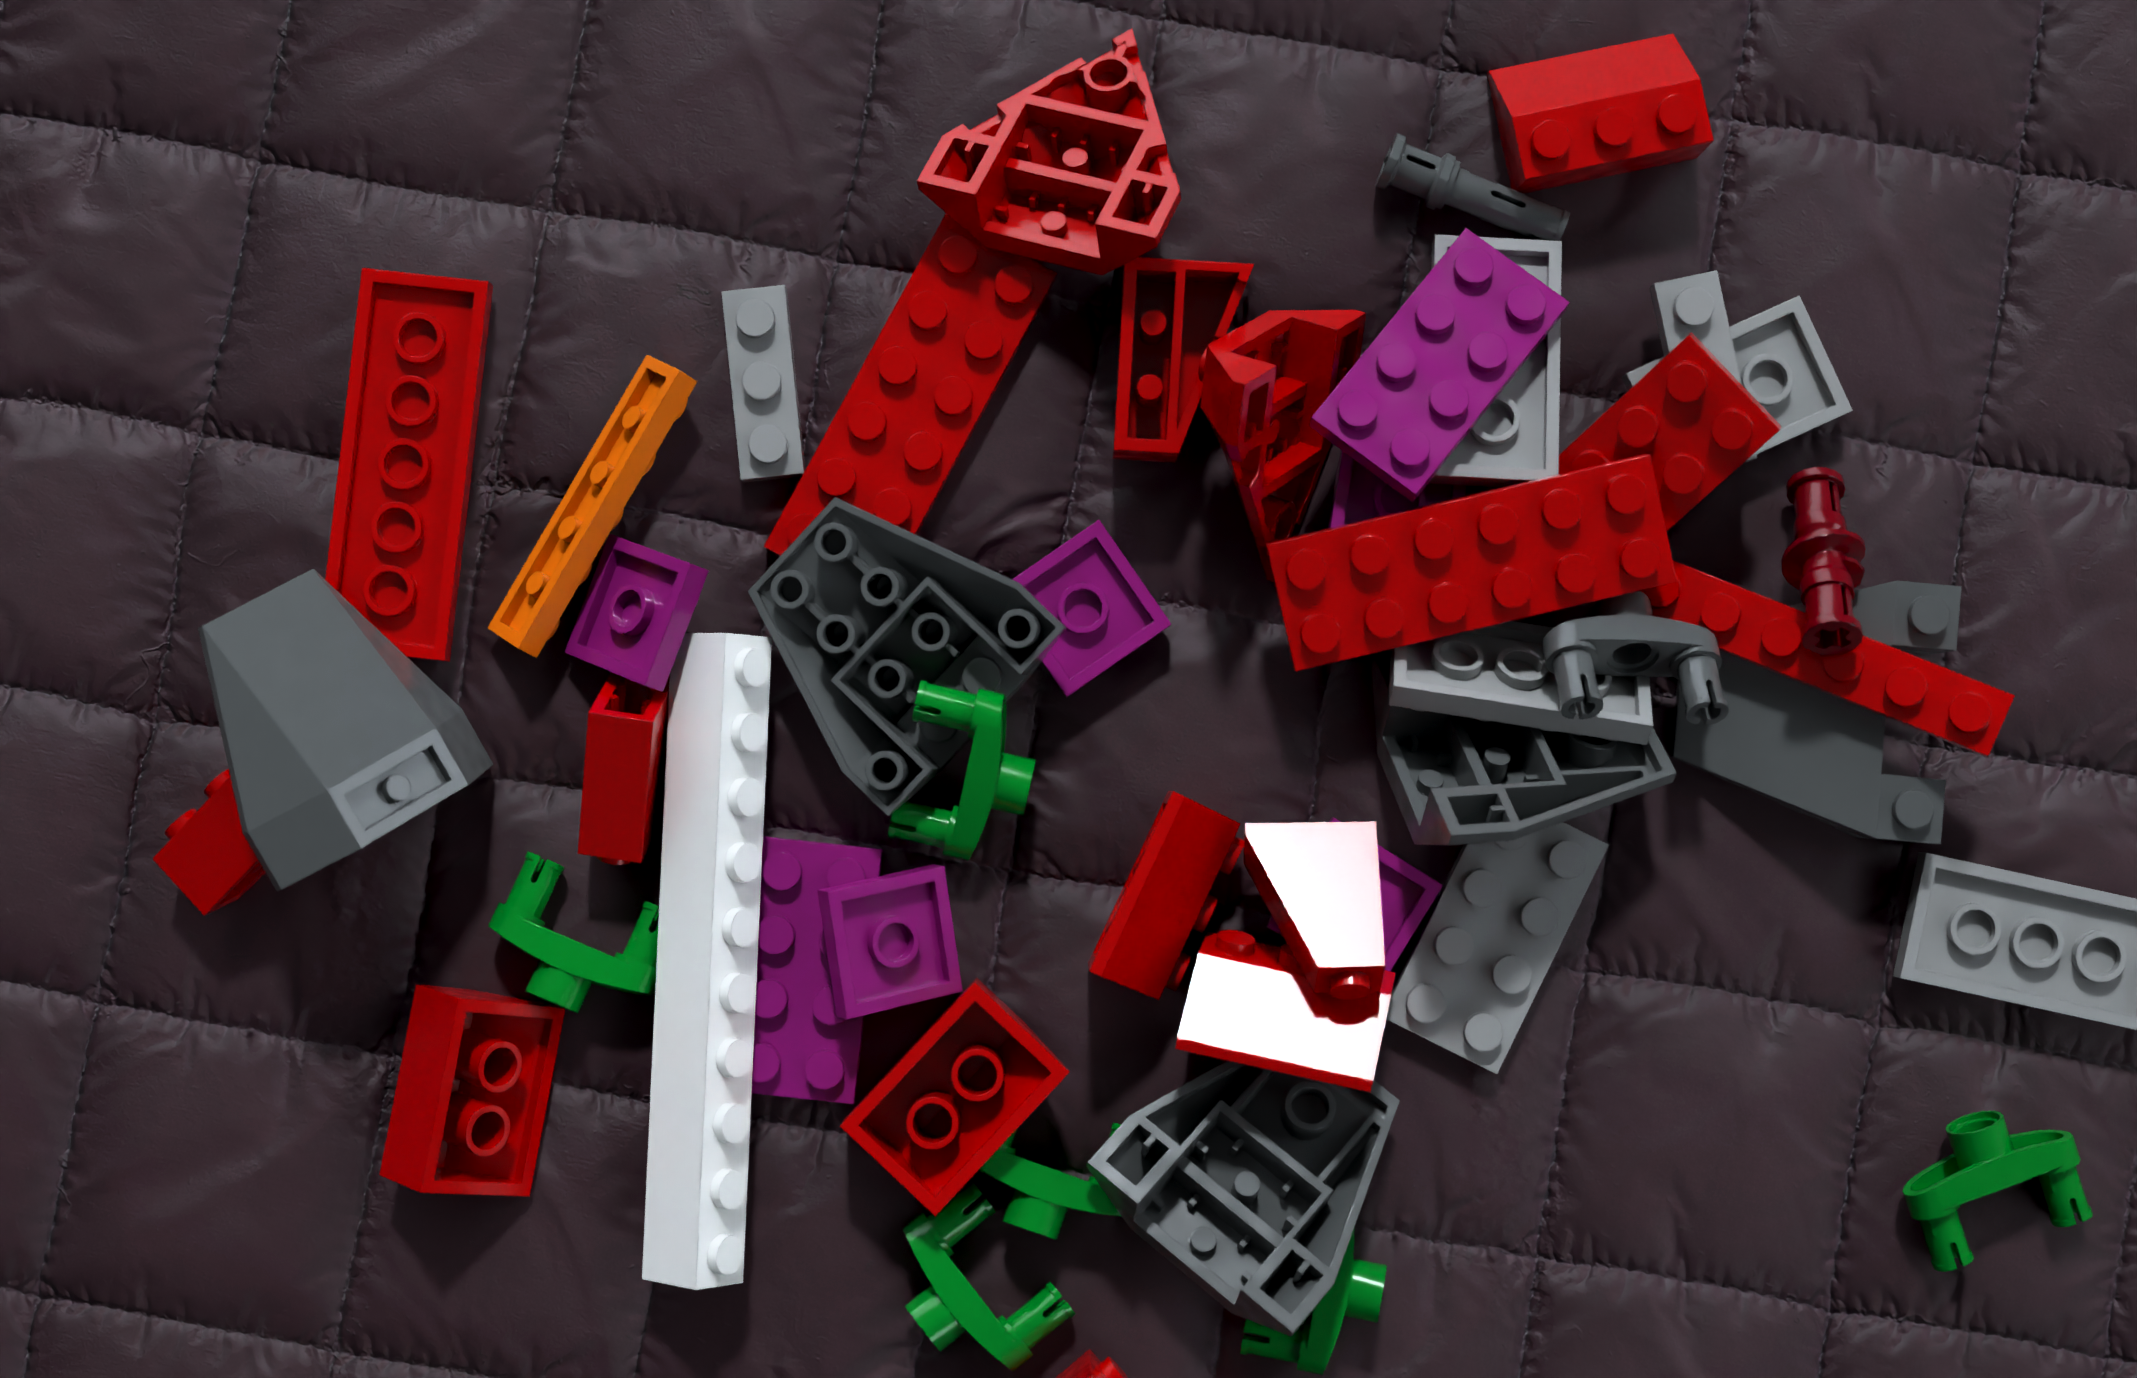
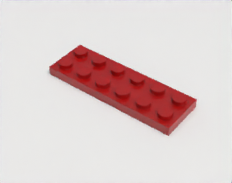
[764,214,1057,556]
[325,268,493,662]
[1265,454,1677,672]

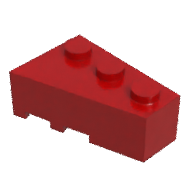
[1113,257,1254,462]
[153,768,266,916]

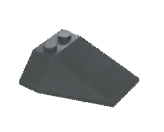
[1371,655,1677,845]
[1086,1061,1400,1337]

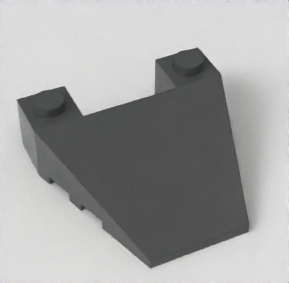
[1671,580,1962,844]

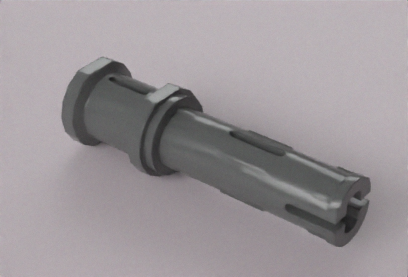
[1375,133,1570,241]

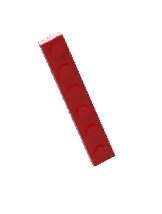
[1641,560,2015,758]

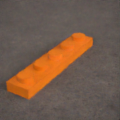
[487,354,698,658]

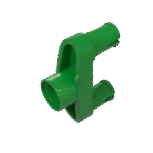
[888,680,1036,861]
[488,852,659,1014]
[1902,1111,2093,1272]
[979,1122,1122,1240]
[903,1180,1076,1372]
[1240,1229,1387,1375]

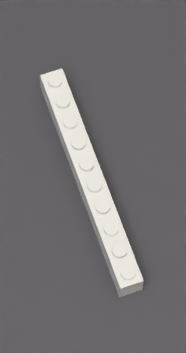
[642,633,772,1290]

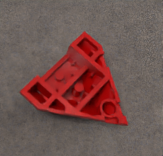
[917,28,1181,276]
[1199,310,1366,582]

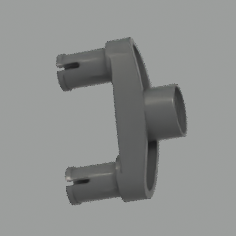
[1542,591,1729,725]

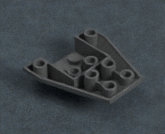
[748,497,1066,816]
[198,569,494,891]

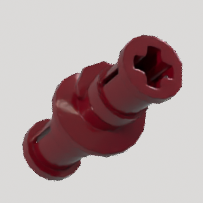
[1781,467,1866,656]

